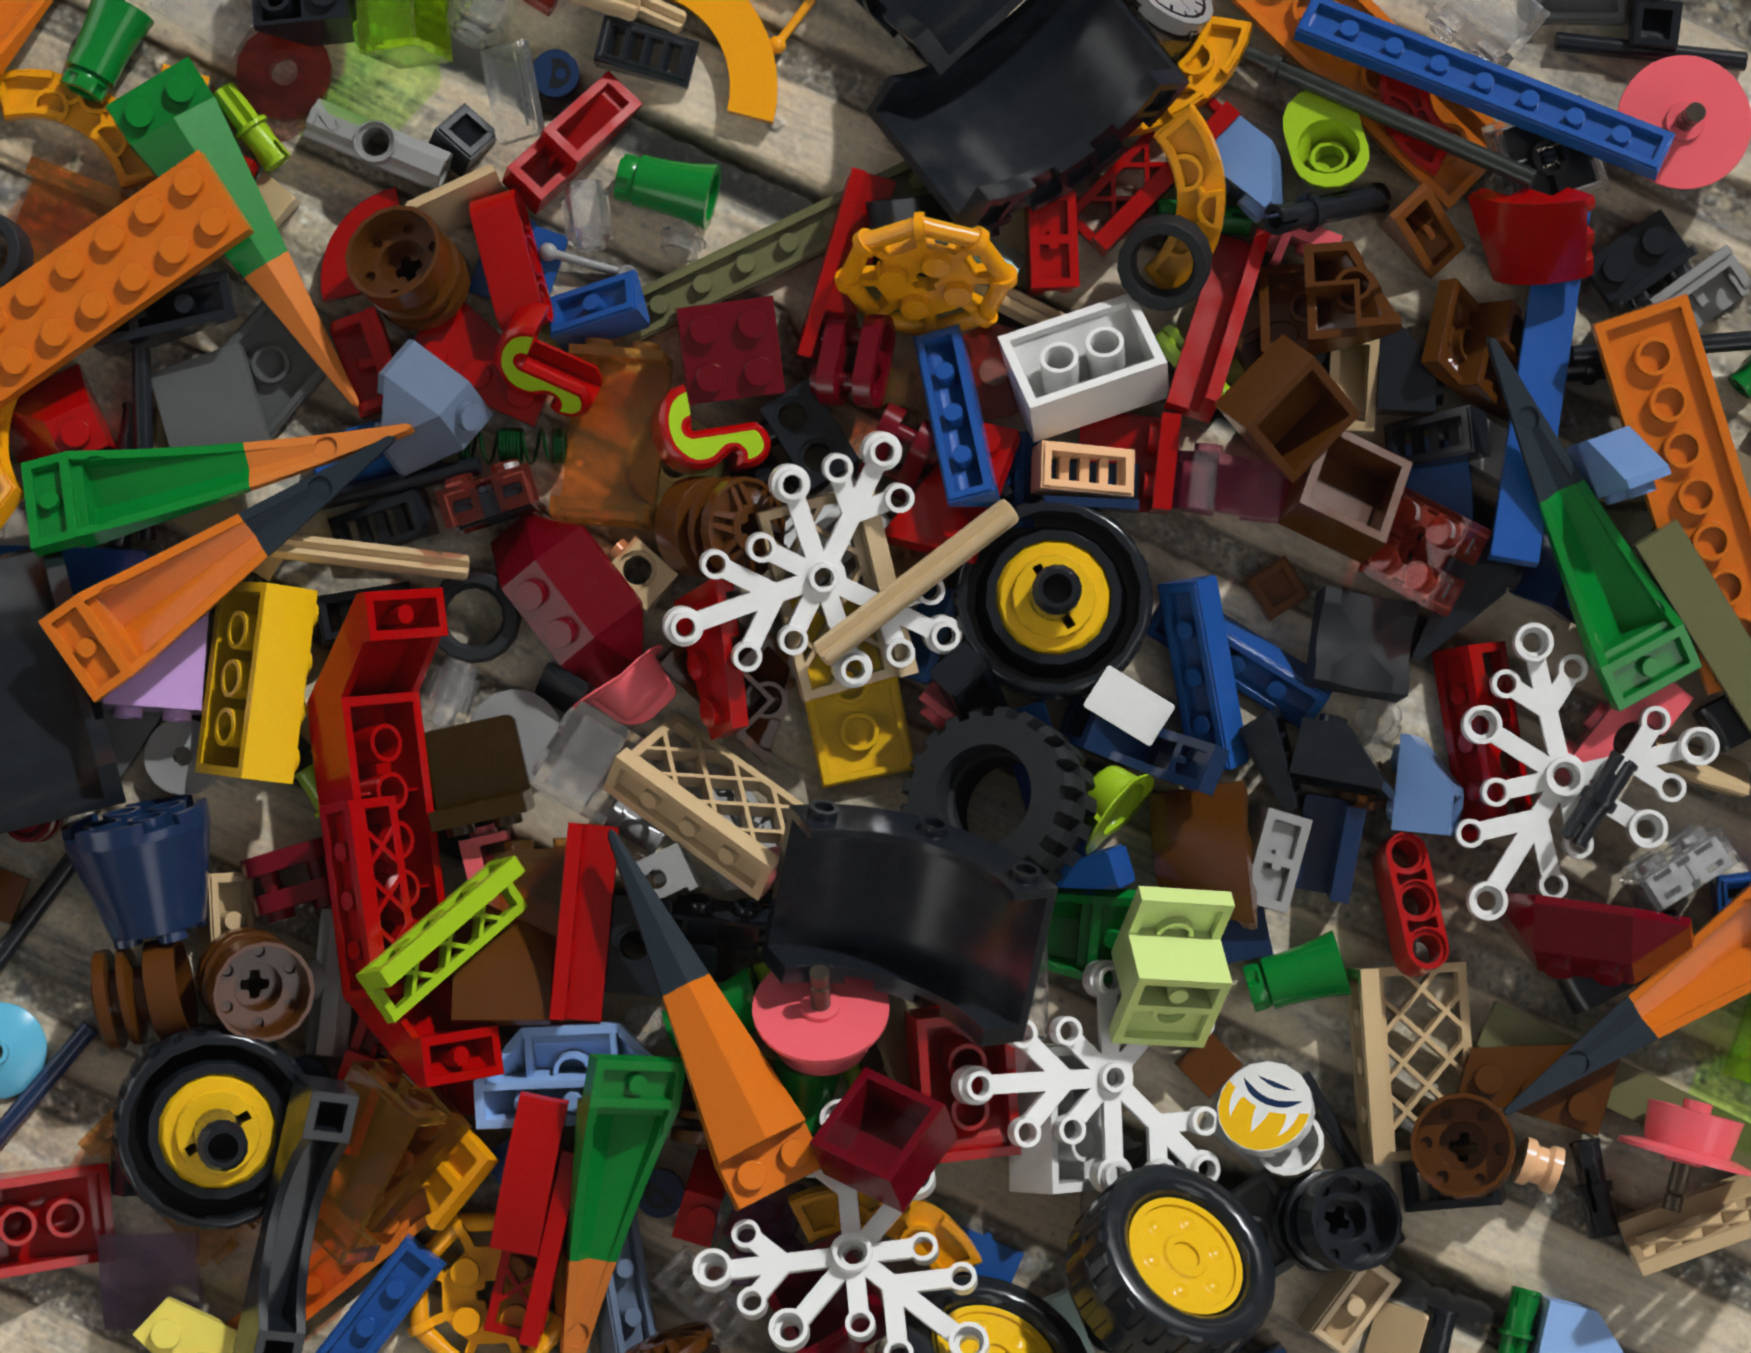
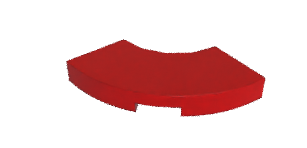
[1378,74,1456,179]
[321,187,401,303]

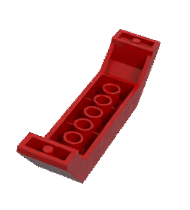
[306,587,504,1088]

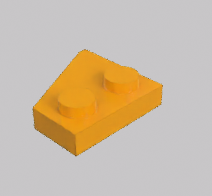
[420,1128,499,1231]

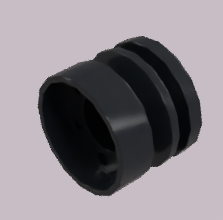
[1272,1167,1403,1272]

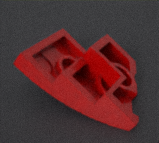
[1467,187,1596,285]

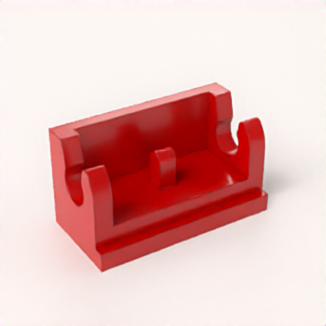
[1024,191,1080,296]
[329,306,395,419]

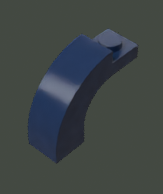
[1059,697,1230,796]

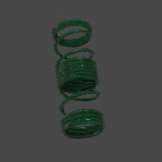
[459,427,567,465]

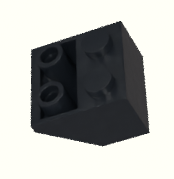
[252,0,359,47]

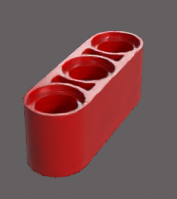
[469,188,554,331]
[1372,832,1449,977]

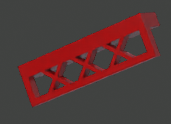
[1077,97,1241,258]
[795,167,896,360]
[1163,228,1271,424]
[1431,640,1532,841]
[319,795,421,1002]
[549,822,620,1022]
[484,1146,574,1348]

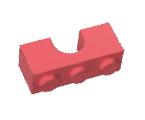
[1554,682,1694,786]

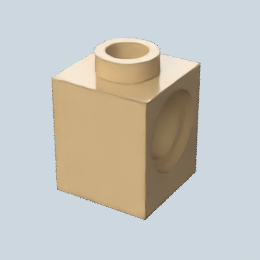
[607,536,680,613]

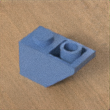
[1215,115,1284,223]
[1566,426,1672,506]
[1386,733,1465,837]

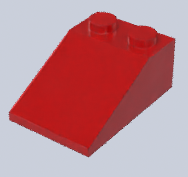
[904,1006,1021,1164]
[0,1162,118,1279]

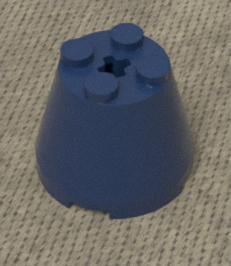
[61,795,211,949]

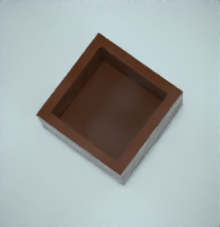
[1214,334,1361,484]
[1277,430,1413,564]

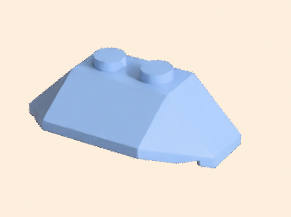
[473,1021,654,1130]

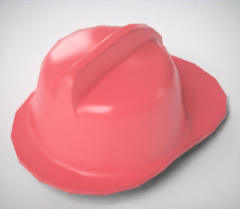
[567,644,677,725]

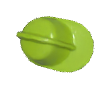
[1282,90,1370,193]
[1084,765,1154,855]

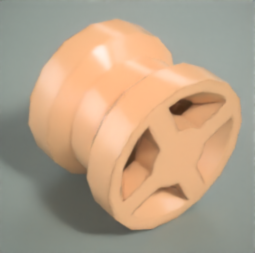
[1512,1136,1566,1194]

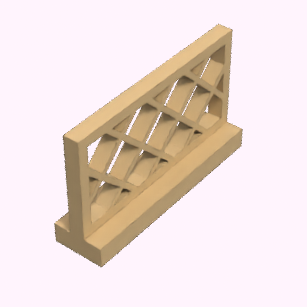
[756,483,919,702]
[603,713,804,901]
[1346,961,1479,1165]
[1616,1174,1751,1277]

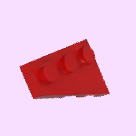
[415,302,550,428]
[885,422,1021,564]
[673,578,749,740]

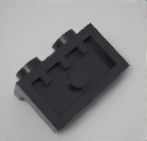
[1587,209,1699,312]

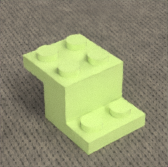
[1108,886,1235,1048]

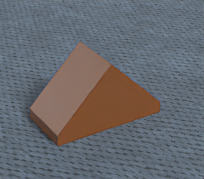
[1380,183,1466,279]

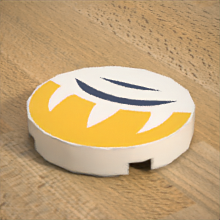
[1217,1061,1315,1158]

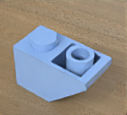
[1529,1295,1624,1353]

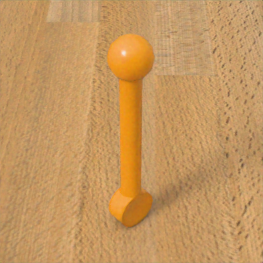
[769,0,817,54]

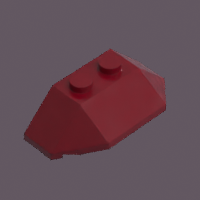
[491,513,644,688]
[1499,893,1694,986]

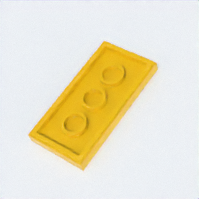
[789,598,915,789]

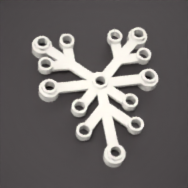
[662,431,963,688]
[1454,622,1720,921]
[951,960,1221,1193]
[693,1099,990,1353]

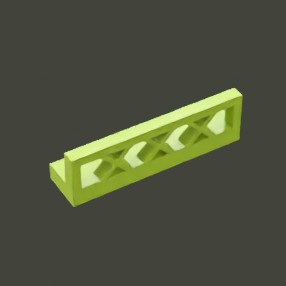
[355,855,529,1024]

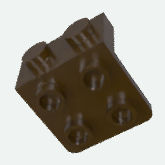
[424,714,535,838]

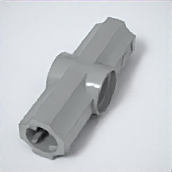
[303,98,453,190]
[305,908,354,1057]

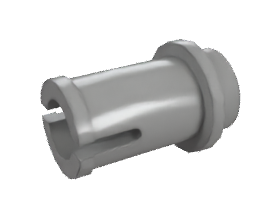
[604,801,665,854]

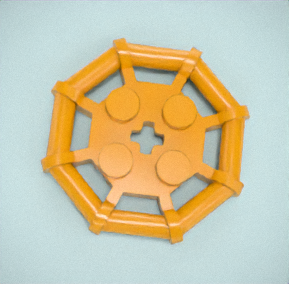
[834,212,1018,336]
[406,1211,567,1353]

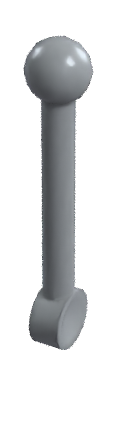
[539,243,636,276]

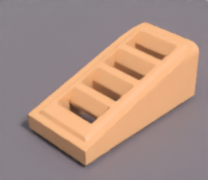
[1030,440,1135,499]

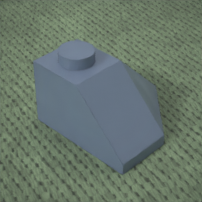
[375,339,494,476]

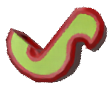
[494,302,603,417]
[651,384,771,475]

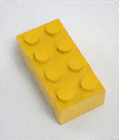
[195,581,319,784]

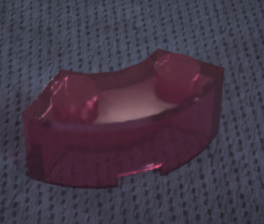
[1172,443,1291,524]

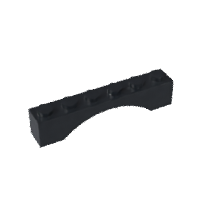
[232,1073,360,1353]

